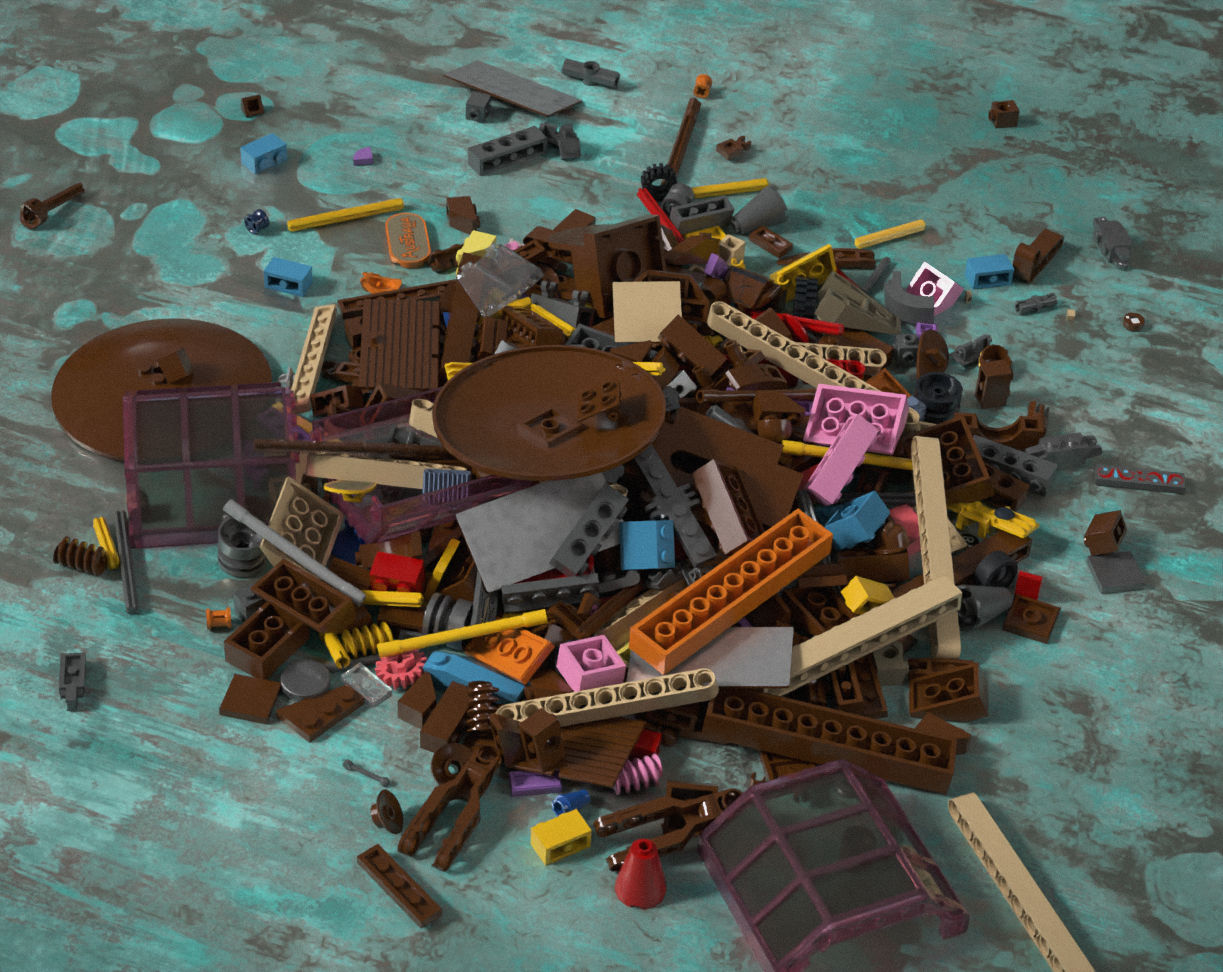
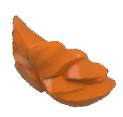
[360,272,402,294]

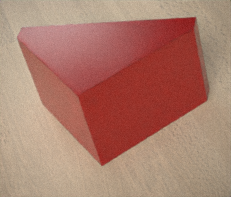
[1013,570,1044,600]

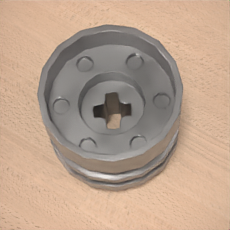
[217,517,267,577]
[422,593,473,651]

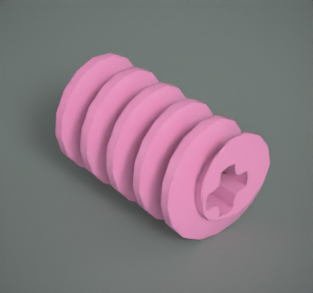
[612,754,662,795]

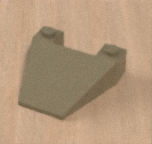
[815,271,901,335]

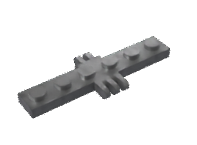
[632,444,717,568]

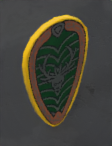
[324,480,377,503]

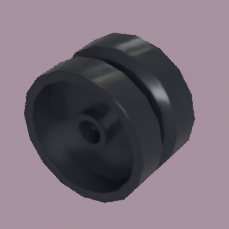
[914,372,963,424]

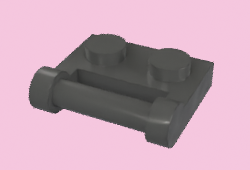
[598,569,640,593]

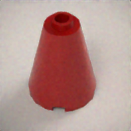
[615,839,667,910]

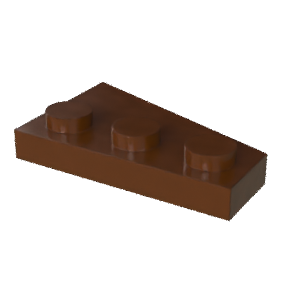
[276,684,365,743]

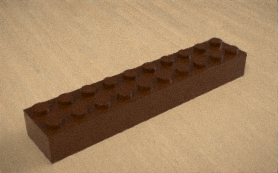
[701,688,957,794]

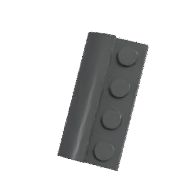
[500,566,599,614]

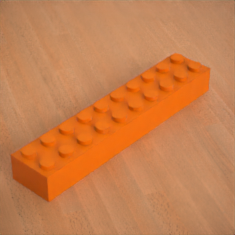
[629,509,833,675]

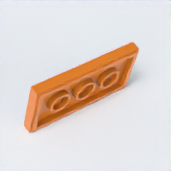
[463,616,555,685]

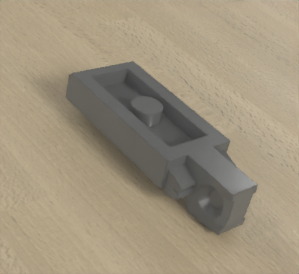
[59,652,87,711]

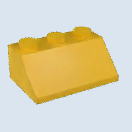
[769,244,837,303]

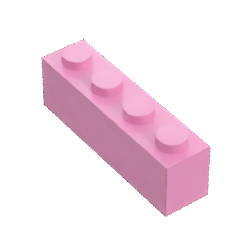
[803,414,879,507]

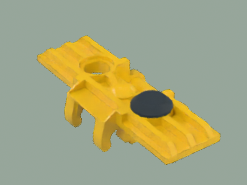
[946,501,1040,539]

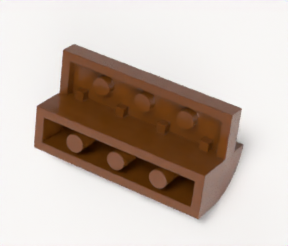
[828,653,888,719]

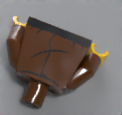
[723,258,790,314]

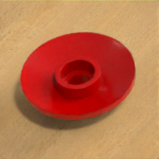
[779,313,809,343]

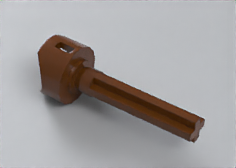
[20,183,85,229]

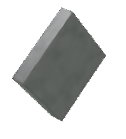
[1086,551,1146,594]

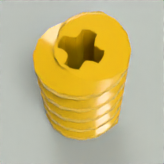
[341,622,394,658]

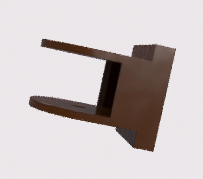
[548,214,666,318]

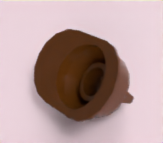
[872,521,916,554]

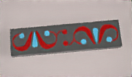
[1094,464,1186,494]

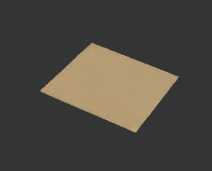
[613,281,682,342]

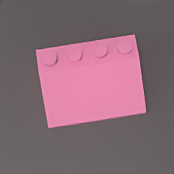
[803,384,909,455]

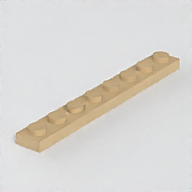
[286,304,337,414]

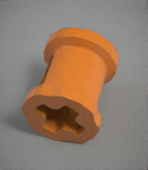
[693,74,712,99]
[206,607,232,630]

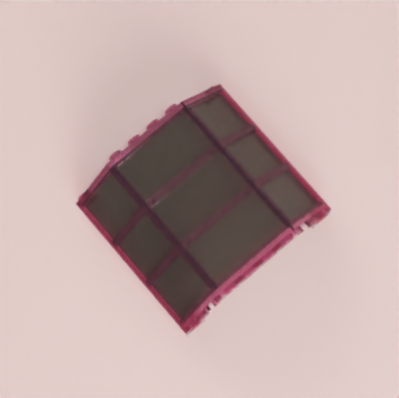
[123,381,300,549]
[697,759,970,972]

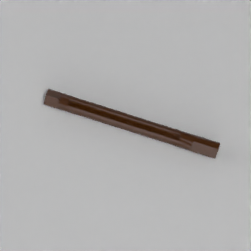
[661,97,701,185]

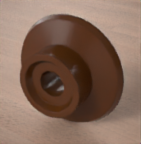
[371,789,404,834]

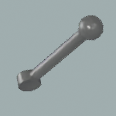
[343,759,390,787]

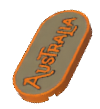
[385,213,431,268]

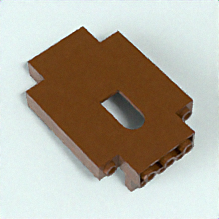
[621,406,803,541]

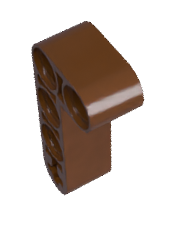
[1012,229,1064,283]

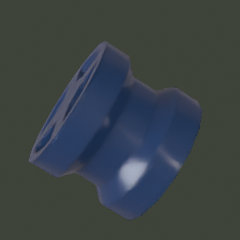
[244,209,270,234]

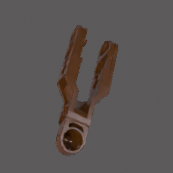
[397,744,502,872]
[593,788,748,872]

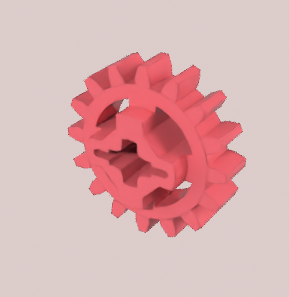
[375,649,427,690]

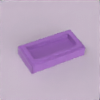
[508,770,562,797]

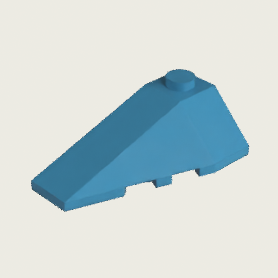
[423,651,525,704]

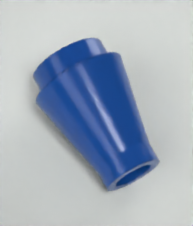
[552,789,591,817]

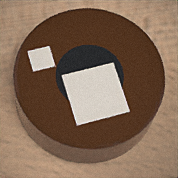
[1123,313,1145,332]

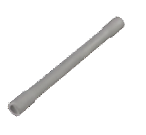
[223,499,367,607]

